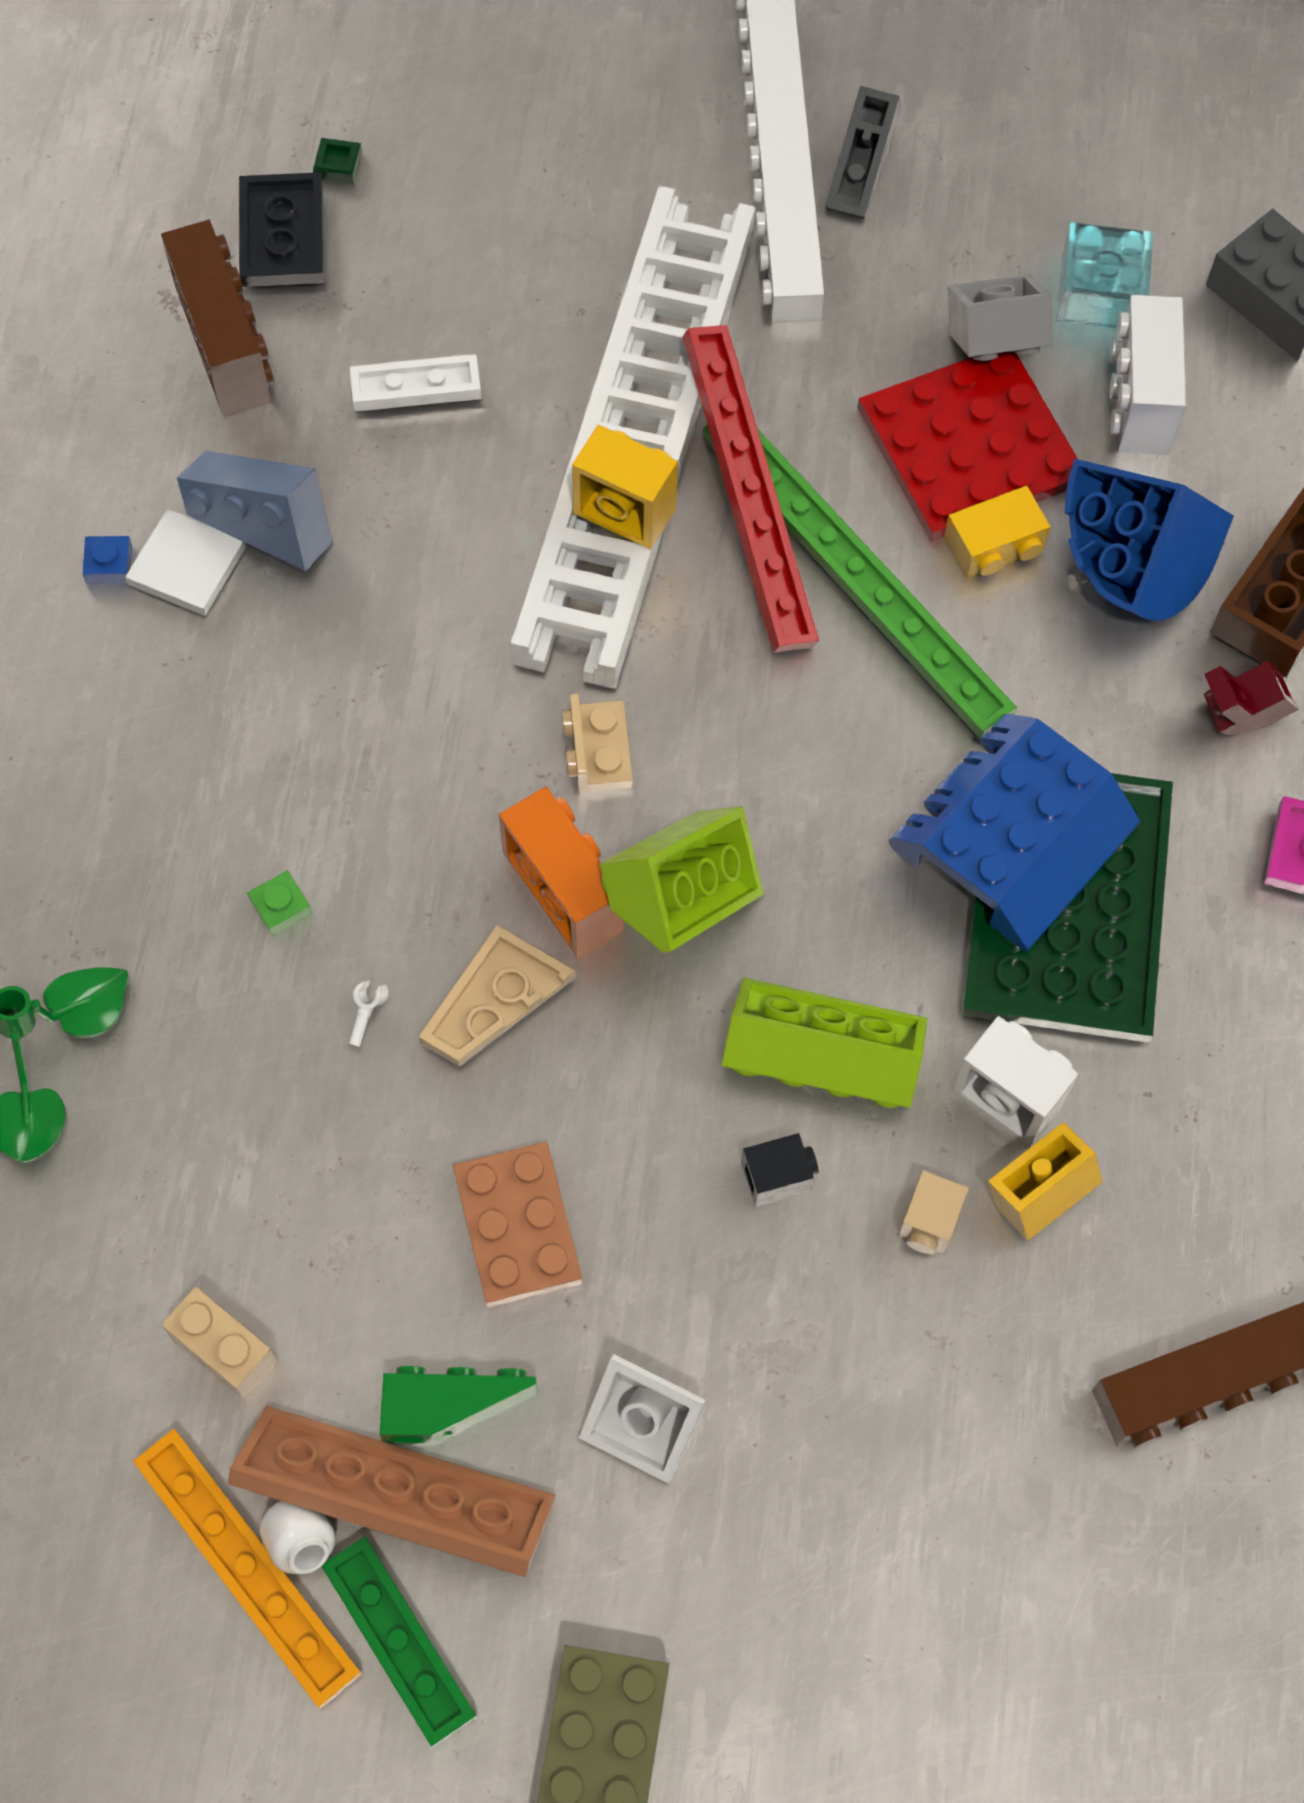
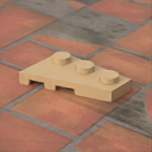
[418,925,576,1067]

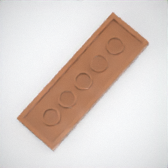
[228,1406,556,1577]

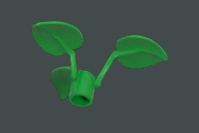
[0,967,129,1163]

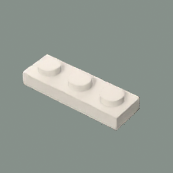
[350,354,482,412]

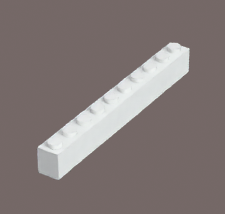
[736,0,824,322]

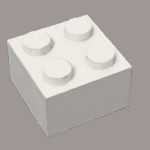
[952,1016,1079,1147]

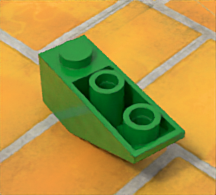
[379,1366,538,1445]

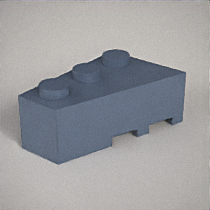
[177,451,333,571]

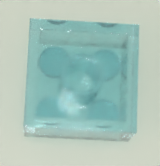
[1056,222,1154,328]

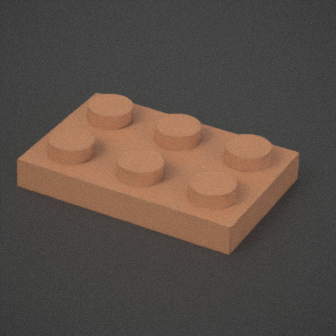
[453,1141,583,1308]

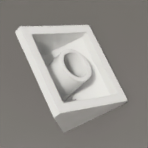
[579,1354,705,1484]

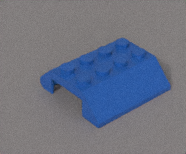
[889,714,1140,953]

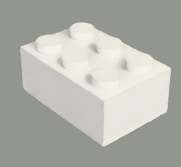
[1109,295,1186,455]

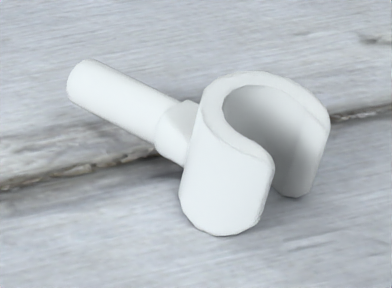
[348,980,389,1047]

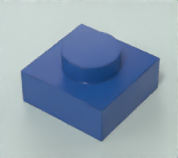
[82,536,132,583]

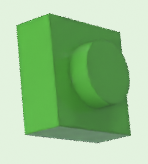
[247,870,312,936]

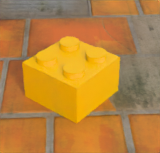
[572,424,678,550]

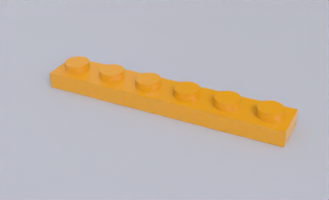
[133,1429,362,1710]

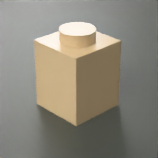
[898,1170,969,1254]

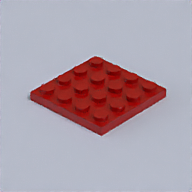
[857,351,1078,542]

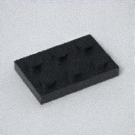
[239,172,325,287]

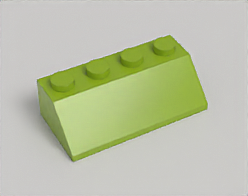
[600,806,764,952]
[722,977,928,1108]

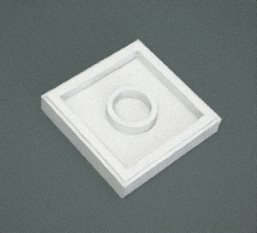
[125,508,246,617]

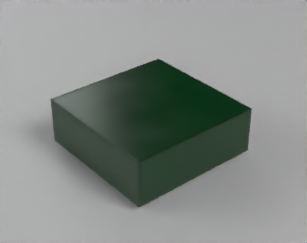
[313,138,362,184]

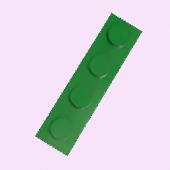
[321,1536,477,1749]

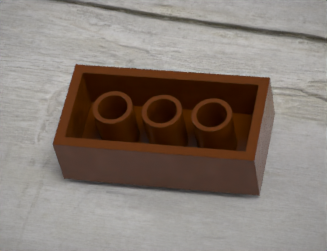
[161,219,275,417]
[1209,487,1304,678]

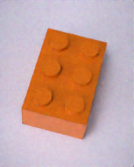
[499,786,624,959]

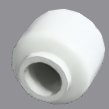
[259,1500,336,1574]

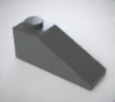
[825,86,902,219]

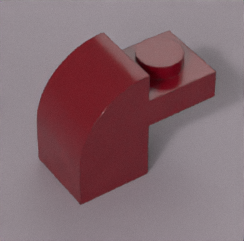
[1204,660,1299,735]

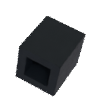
[741,1133,819,1208]

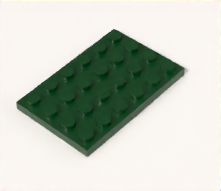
[961,773,1173,1043]

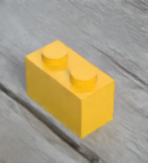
[944,486,1051,579]
[988,1122,1103,1241]

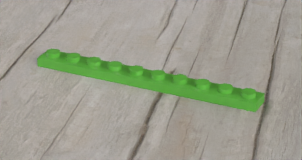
[702,425,1017,740]

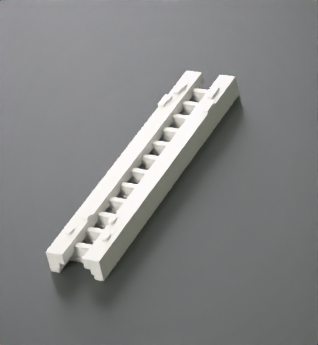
[511,186,755,689]

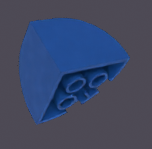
[1065,459,1234,621]

